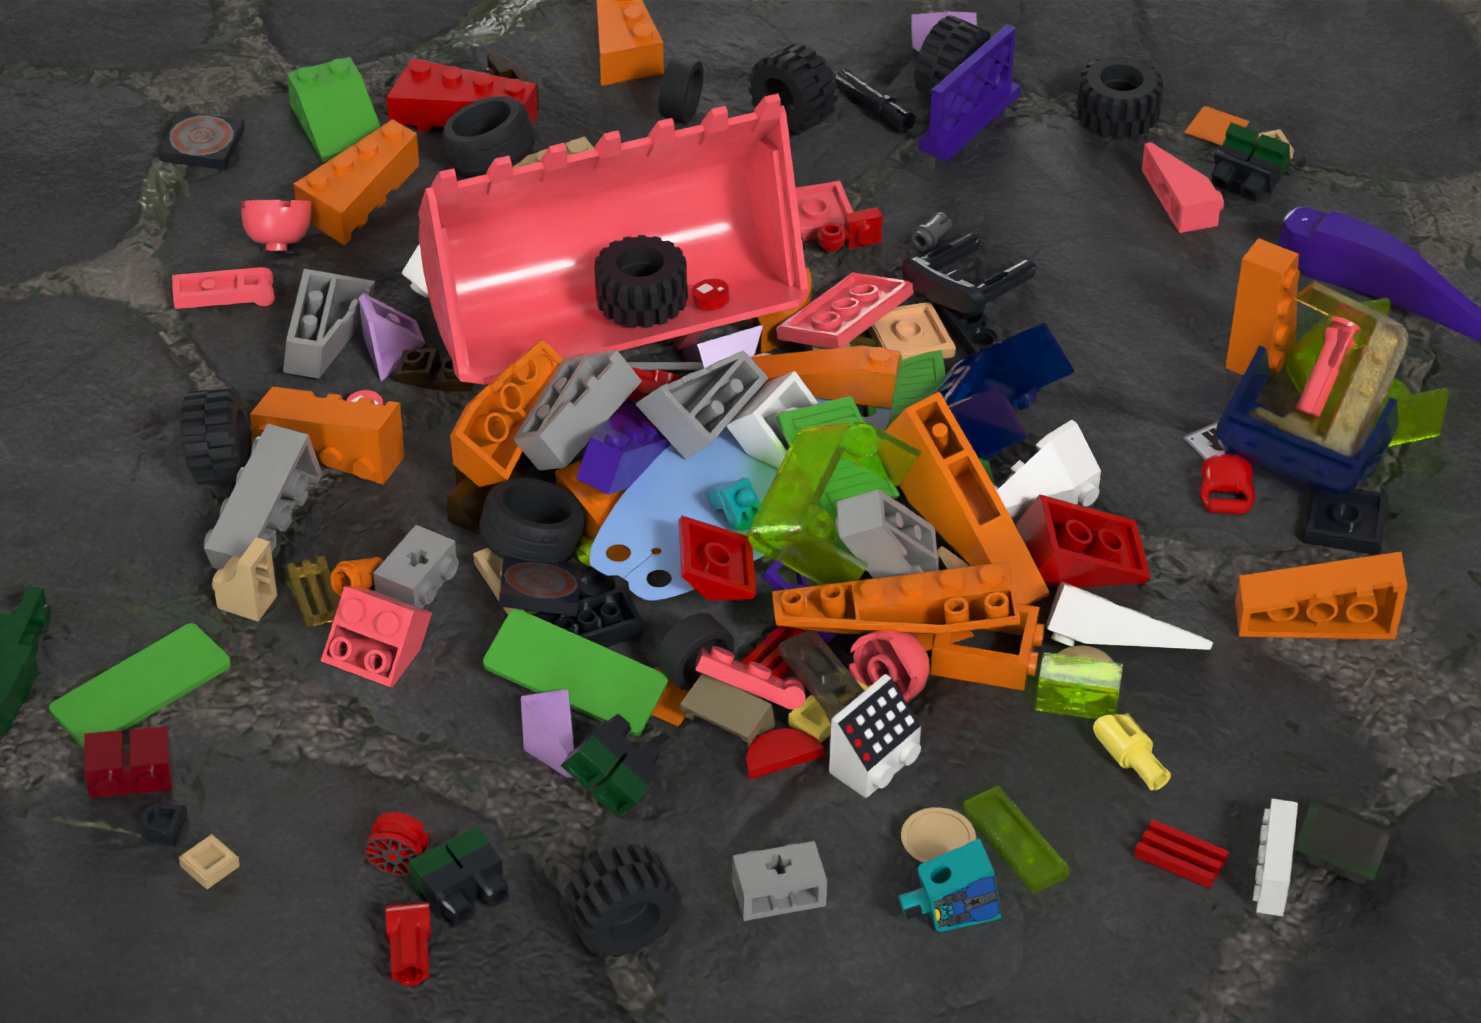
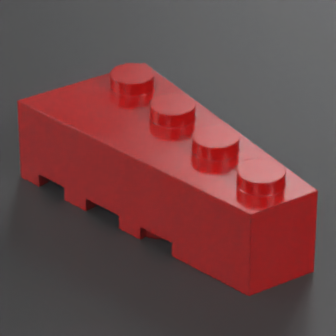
[386,58,538,131]

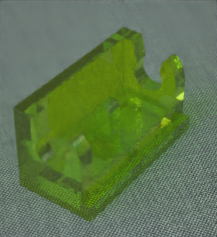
[1035,653,1123,719]

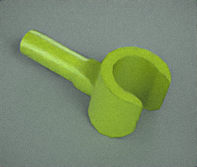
[575,533,595,568]

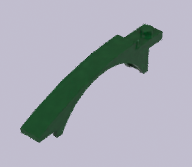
[0,586,51,741]

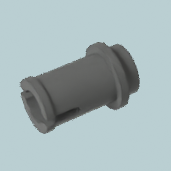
[911,213,952,251]

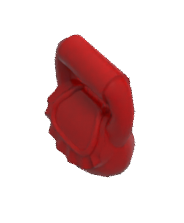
[1199,454,1255,515]

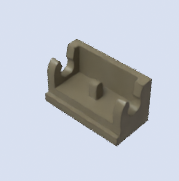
[680,673,775,748]

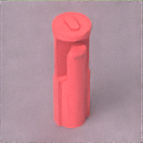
[1295,316,1361,419]

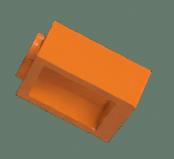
[930,603,1045,691]

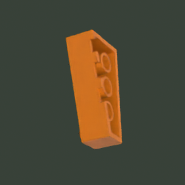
[596,0,664,86]
[1235,551,1407,640]

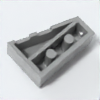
[283,269,375,379]
[513,350,642,471]
[635,350,768,460]
[835,489,939,579]

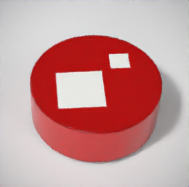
[692,279,730,311]

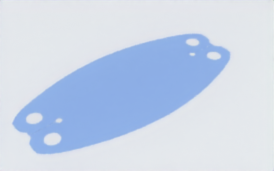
[590,390,892,600]

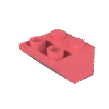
[321,586,432,687]

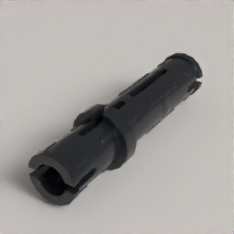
[834,69,916,133]

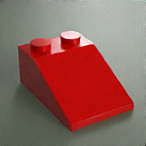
[1016,494,1151,588]

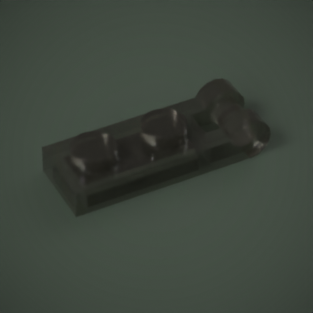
[779,630,865,723]

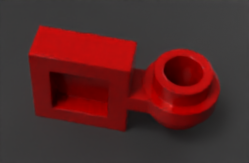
[817,207,883,252]

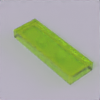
[963,785,1070,894]

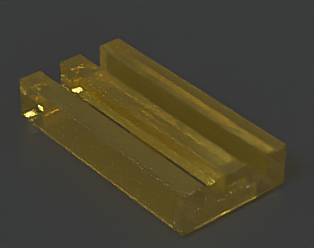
[287,556,340,627]

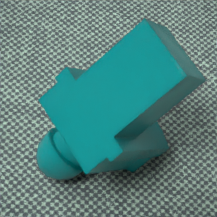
[706,477,765,531]

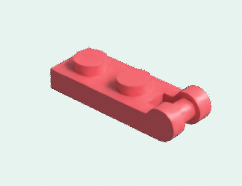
[172,267,275,309]
[696,646,805,710]

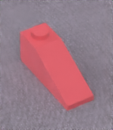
[1142,143,1224,233]

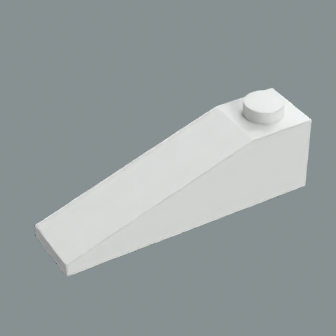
[994,420,1101,530]
[1045,581,1213,650]

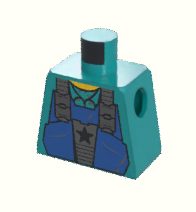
[898,839,1002,932]

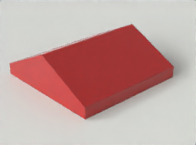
[678,515,756,601]

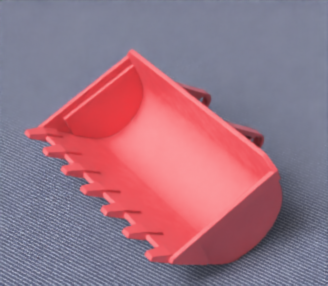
[418,94,809,385]

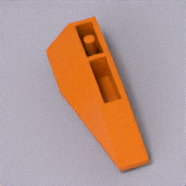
[875,392,1050,605]
[772,562,1020,635]

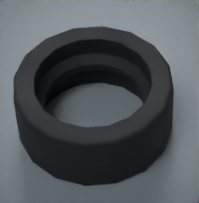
[658,56,704,123]
[656,613,735,691]

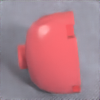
[241,200,311,251]
[849,631,930,703]

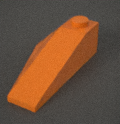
[450,339,564,487]
[750,346,902,409]

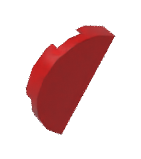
[746,728,824,779]

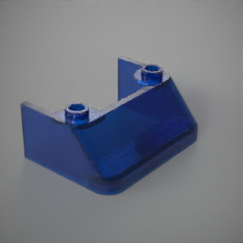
[930,322,1075,461]
[1216,346,1399,495]

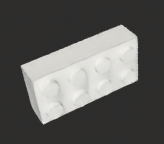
[1253,799,1298,916]

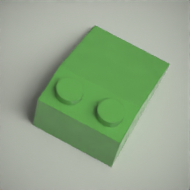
[287,57,381,163]

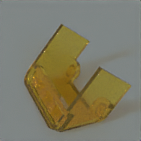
[1240,281,1409,459]

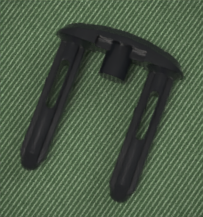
[902,233,1037,316]

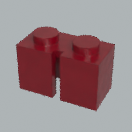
[84,726,172,797]

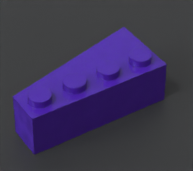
[576,400,671,495]

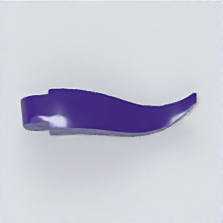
[1277,207,1481,342]

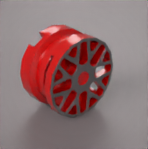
[364,812,430,876]

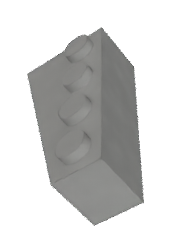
[204,423,323,569]

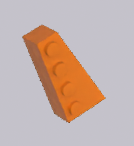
[294,119,419,245]
[1225,238,1300,384]
[250,386,405,485]

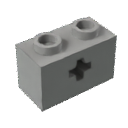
[373,525,459,608]
[732,841,827,921]

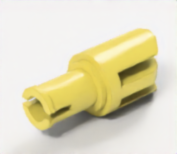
[1093,713,1171,791]

